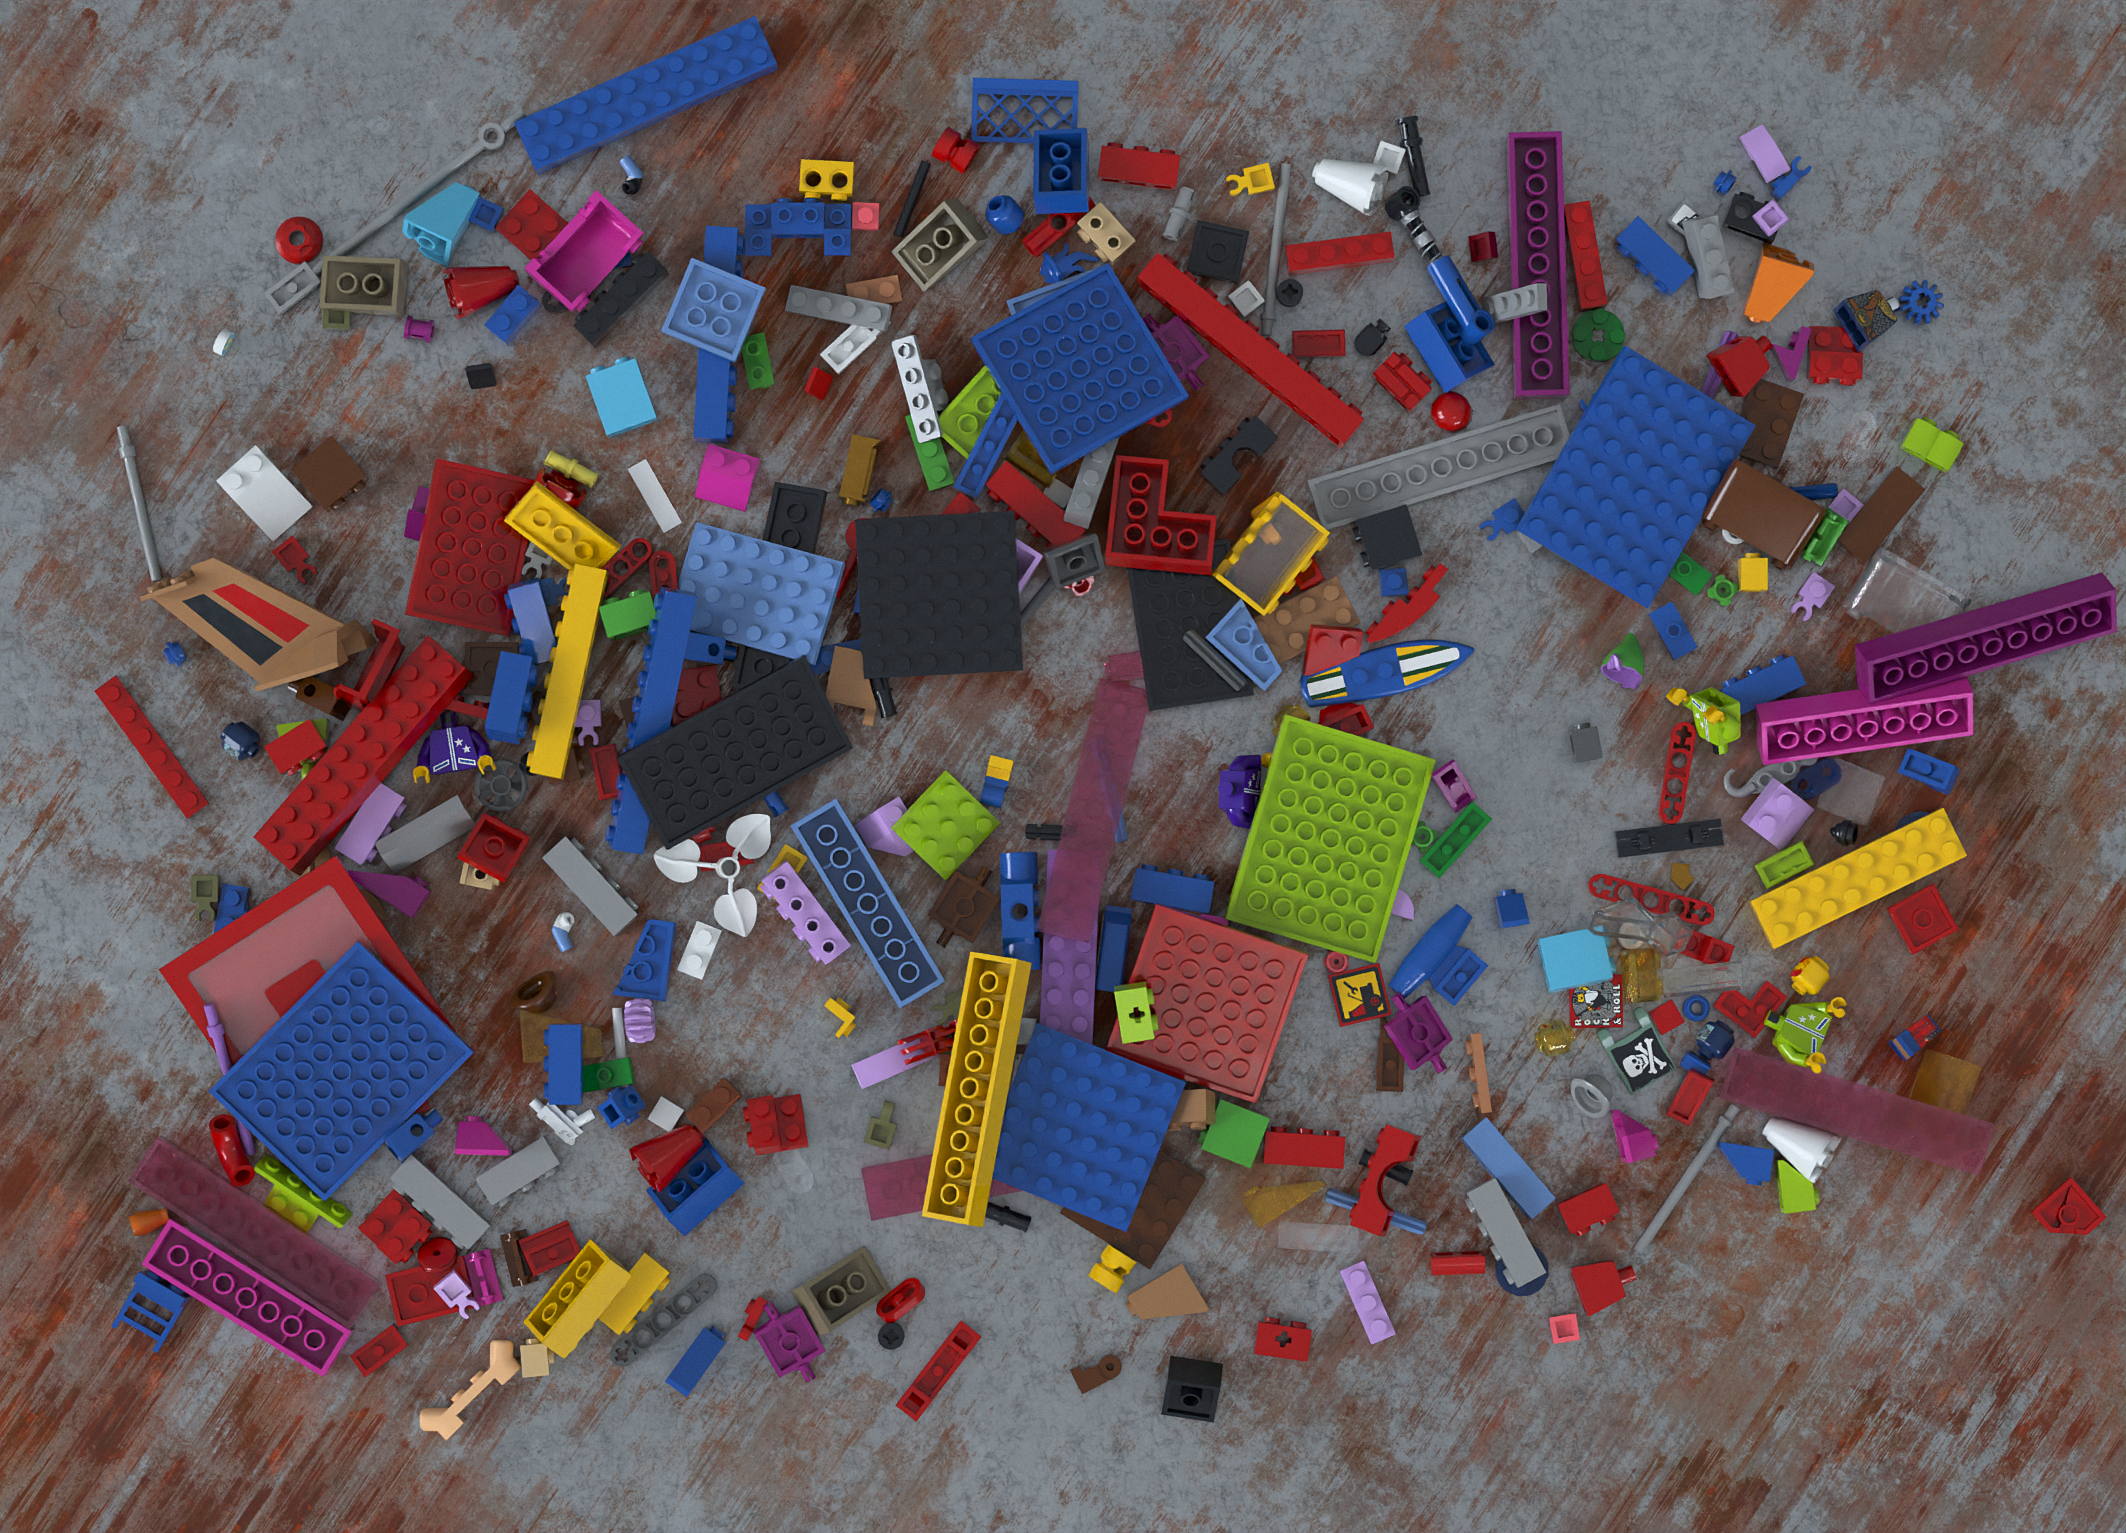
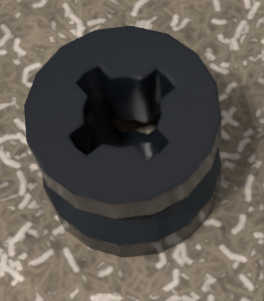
[1276,279,1303,308]
[878,1322,905,1350]

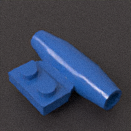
[1389,904,1489,1006]

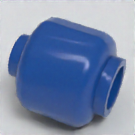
[985,195,1024,234]

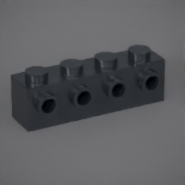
[573,251,669,348]

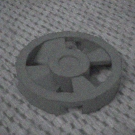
[474,759,528,812]

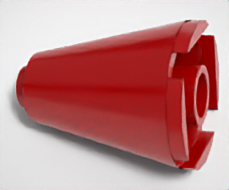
[443,266,519,320]
[628,1124,705,1193]

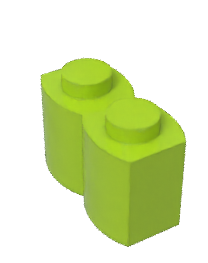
[1900,417,1964,473]

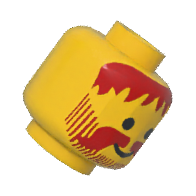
[1790,956,1830,995]

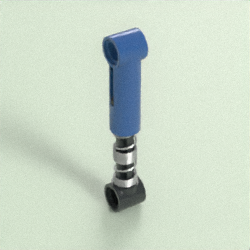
[1384,186,1495,345]

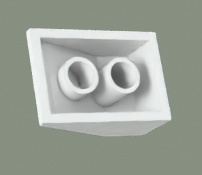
[216,445,313,542]

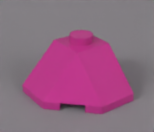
[1610,1109,1659,1163]

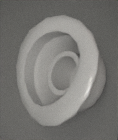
[1571,1074,1613,1118]

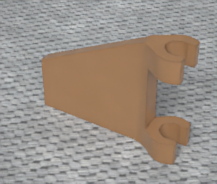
[825,645,877,727]

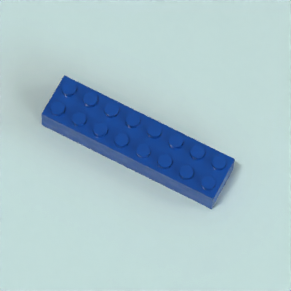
[694,226,745,445]

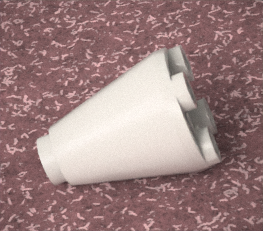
[1762,1116,1841,1183]

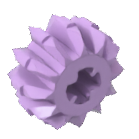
[624,998,656,1043]

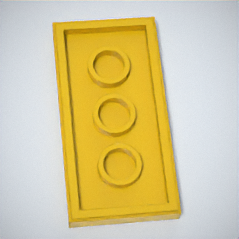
[504,481,621,570]

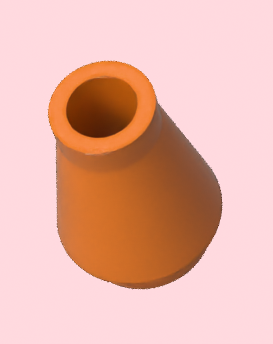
[128,1208,169,1237]

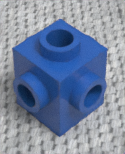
[597,1084,646,1129]

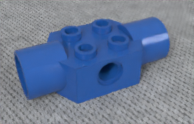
[1000,852,1041,970]

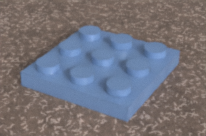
[661,258,766,363]

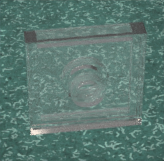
[1816,757,1885,826]

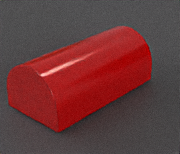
[1430,1251,1485,1276]

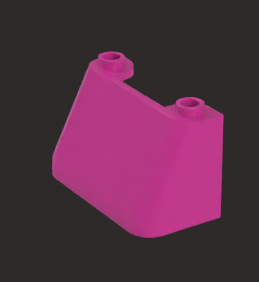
[525,190,644,312]

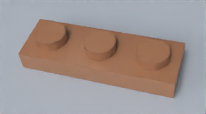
[1465,1033,1492,1113]

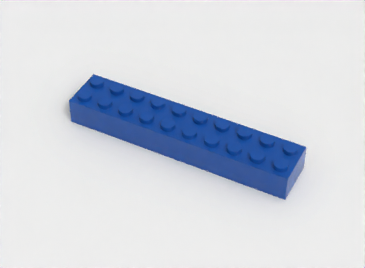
[514,16,778,175]

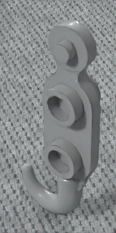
[1723,757,1818,798]

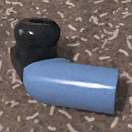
[619,155,643,195]

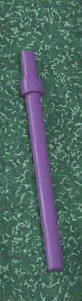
[203,1003,256,1155]

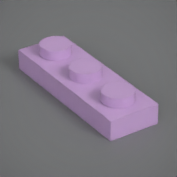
[1339,1260,1396,1345]

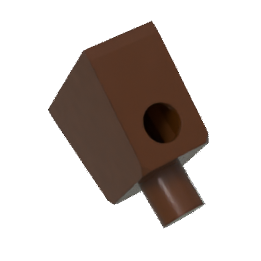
[288,676,350,721]

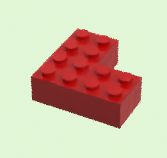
[1105,455,1217,575]

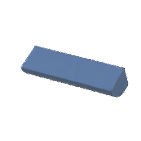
[1459,1117,1556,1220]

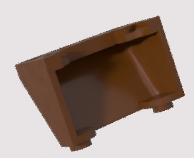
[1701,459,1826,571]

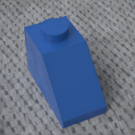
[1494,889,1530,929]
[1717,1142,1774,1186]

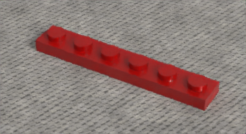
[94,675,210,819]

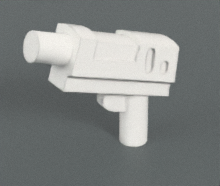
[529,1097,596,1145]

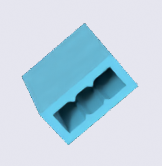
[586,356,658,438]
[1537,926,1616,994]

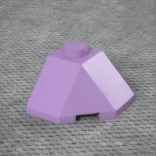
[855,797,914,857]

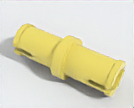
[544,450,599,488]

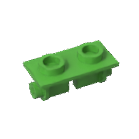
[741,332,775,390]
[1802,507,1849,566]

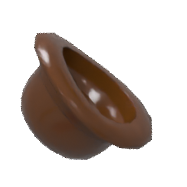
[510,971,557,1014]

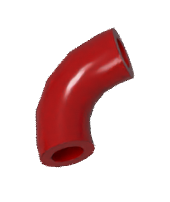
[209,1114,255,1187]

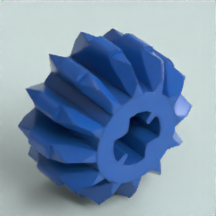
[1898,280,1944,325]

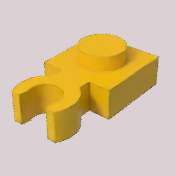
[1226,162,1275,196]

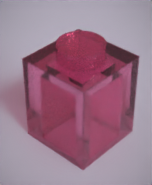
[1104,651,1144,684]

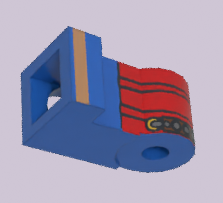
[1887,1014,1941,1061]

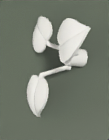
[654,814,771,937]

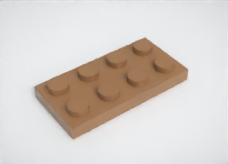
[1253,576,1361,665]

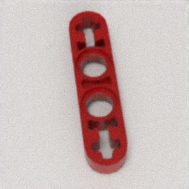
[1658,722,1696,824]

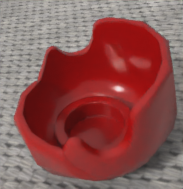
[1431,391,1473,433]

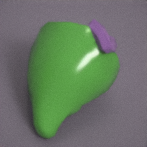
[1601,633,1645,689]

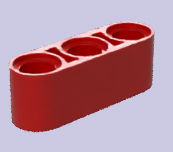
[602,538,654,600]

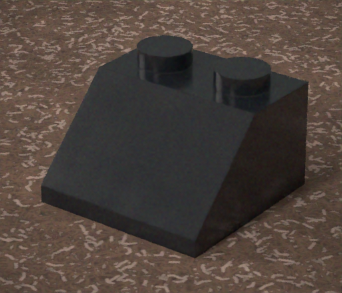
[1161,1356,1223,1423]

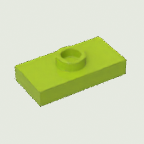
[1754,841,1814,889]

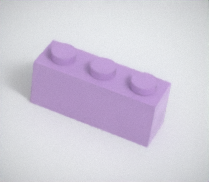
[335,783,407,866]

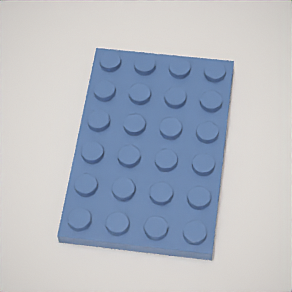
[678,522,846,665]

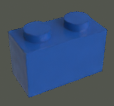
[484,285,541,346]

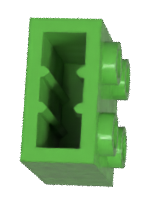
[1198,1099,1270,1168]

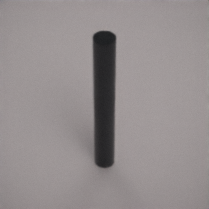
[893,160,931,238]

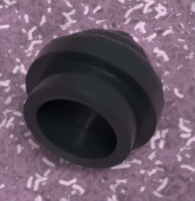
[1830,820,1858,846]

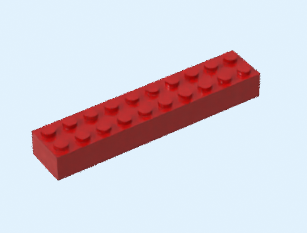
[1137,252,1364,449]
[253,635,475,876]

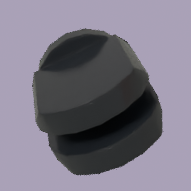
[1354,318,1391,356]

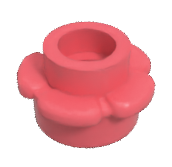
[1323,950,1349,974]

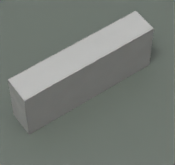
[375,795,476,874]

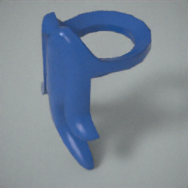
[1040,242,1099,284]

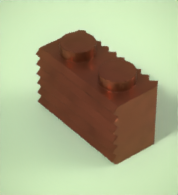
[686,1078,743,1133]

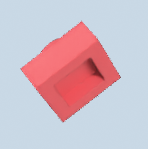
[852,202,880,231]
[1549,1313,1580,1344]

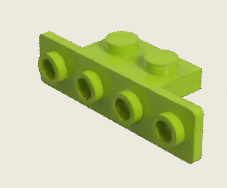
[254,1155,353,1233]

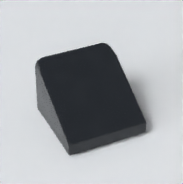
[465,363,497,390]

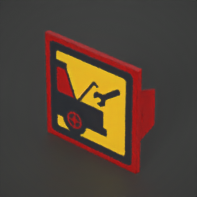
[1328,963,1392,1027]

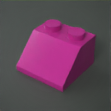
[695,443,761,512]

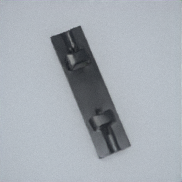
[1614,819,1724,858]

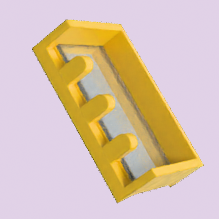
[1212,491,1330,616]

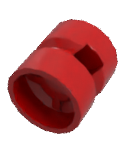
[931,126,980,174]

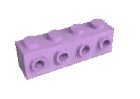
[760,859,851,965]

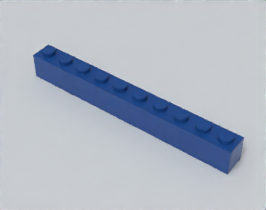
[605,587,697,855]

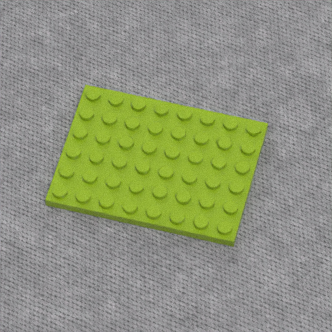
[1224,714,1436,963]

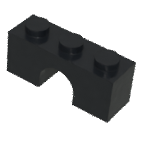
[1200,415,1278,497]

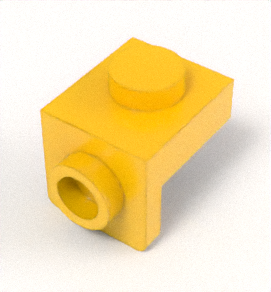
[824,997,856,1038]

